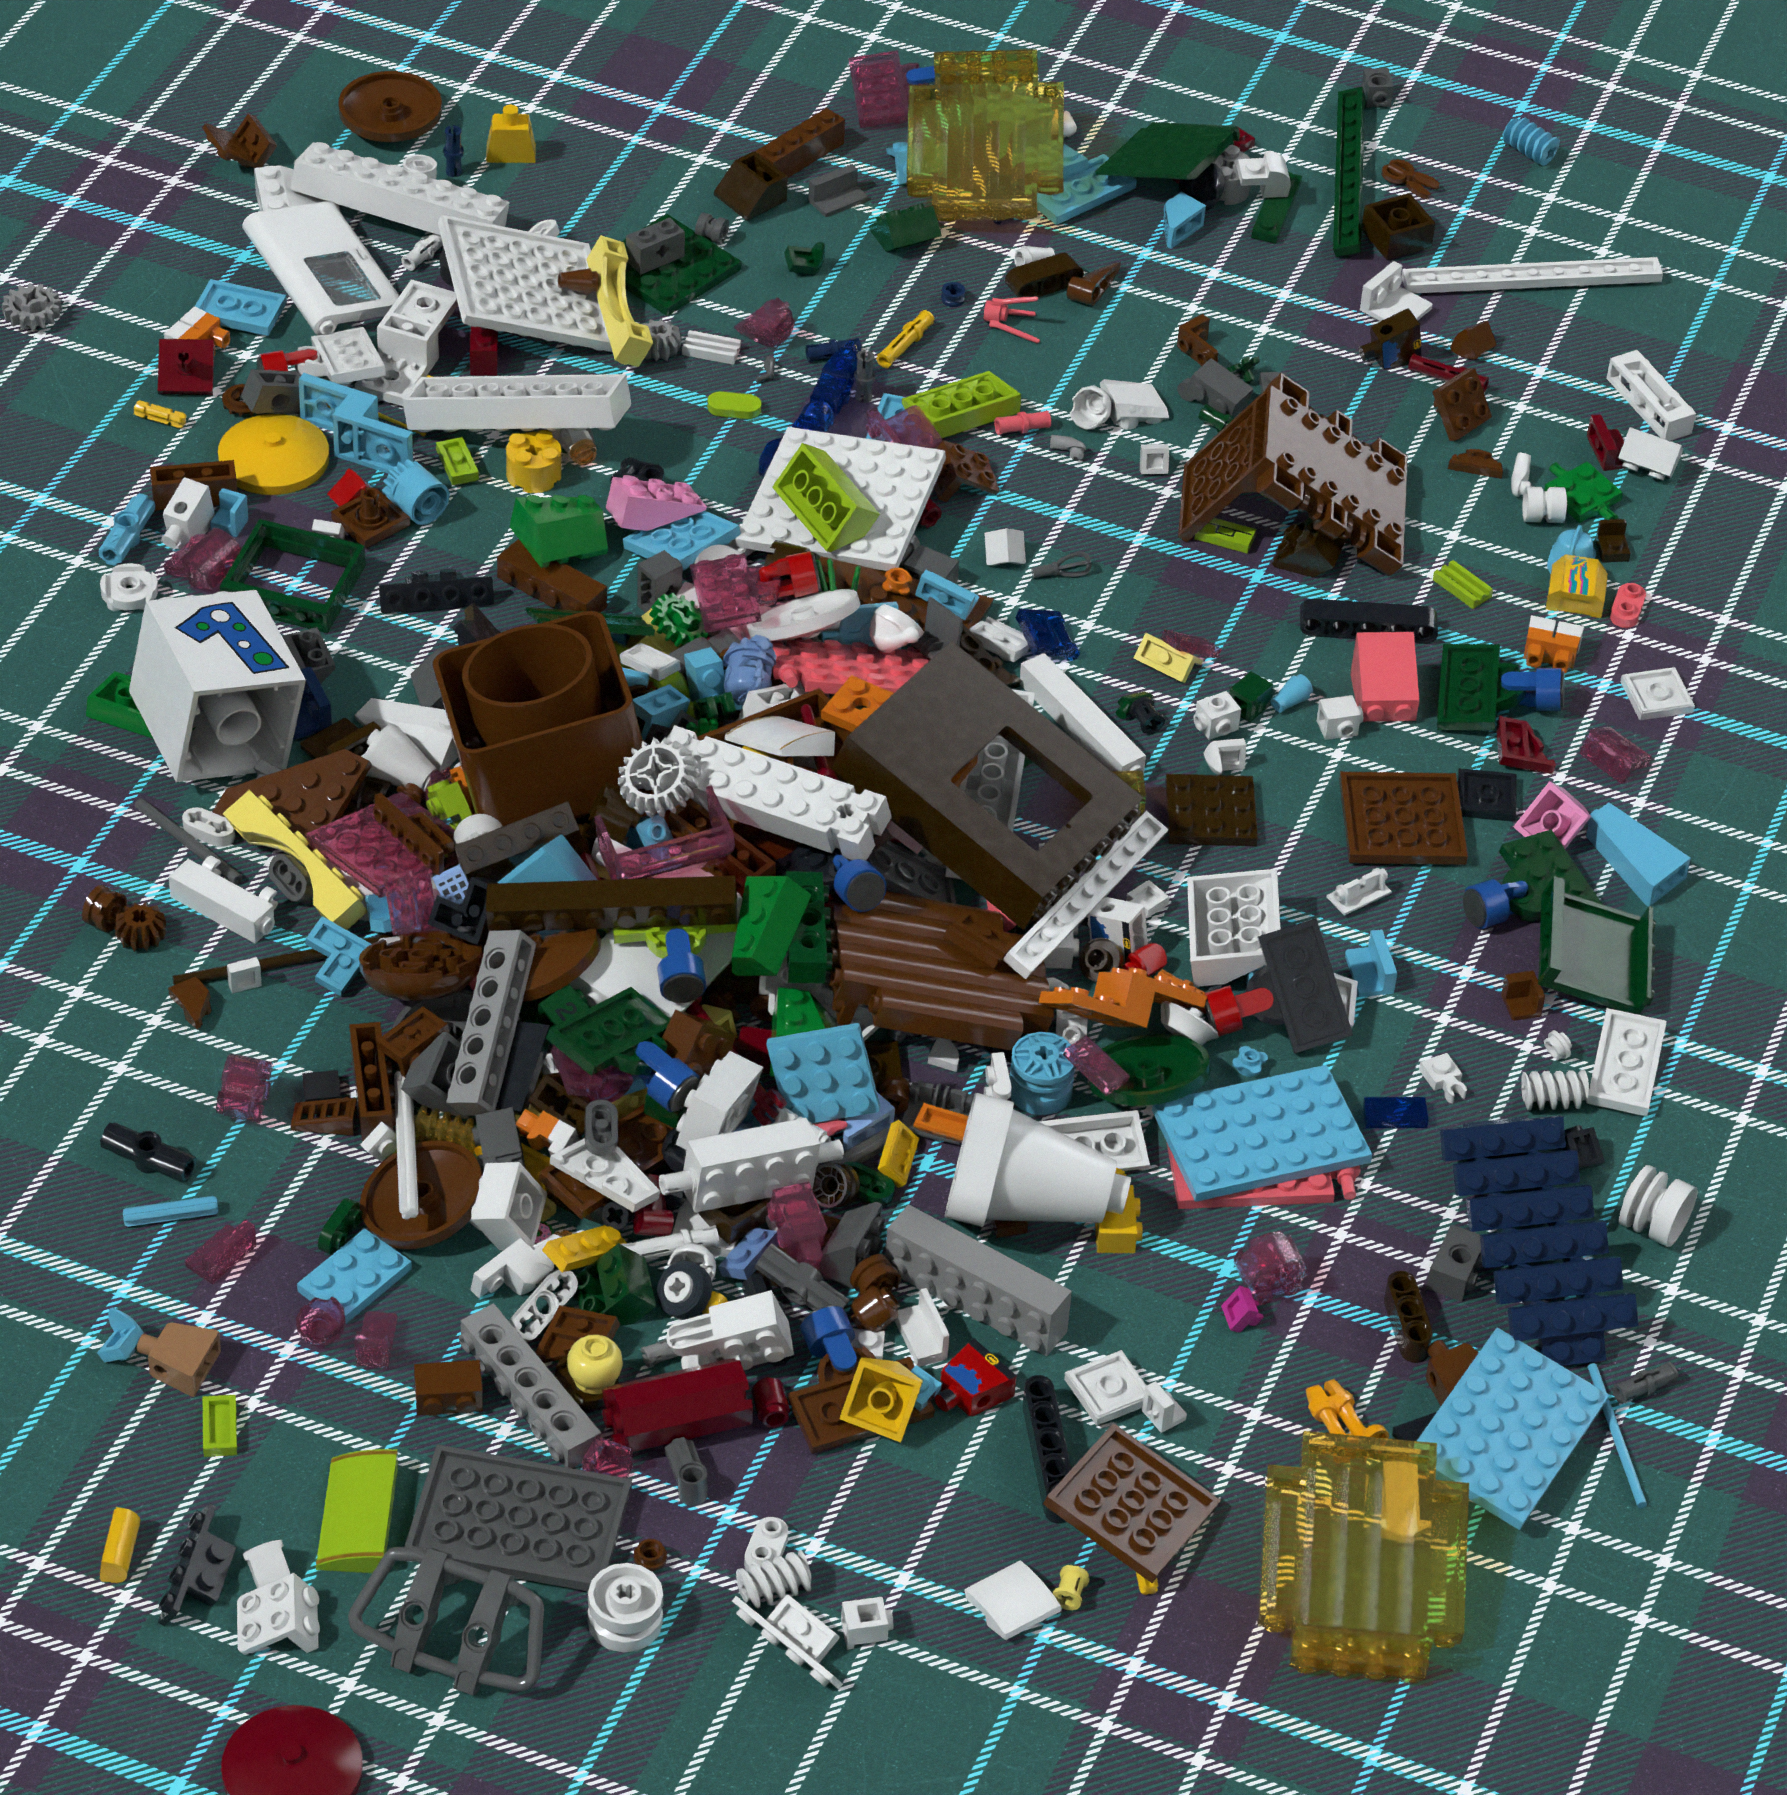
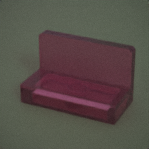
[185,1219,256,1285]

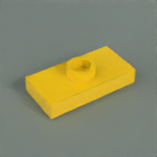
[878,1120,919,1188]

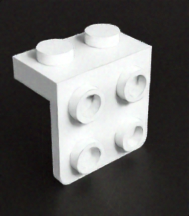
[237,1573,320,1655]

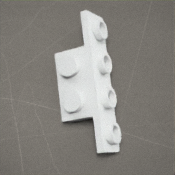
[732,1594,843,1689]

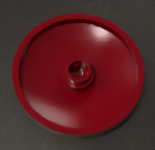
[221,1705,363,1795]

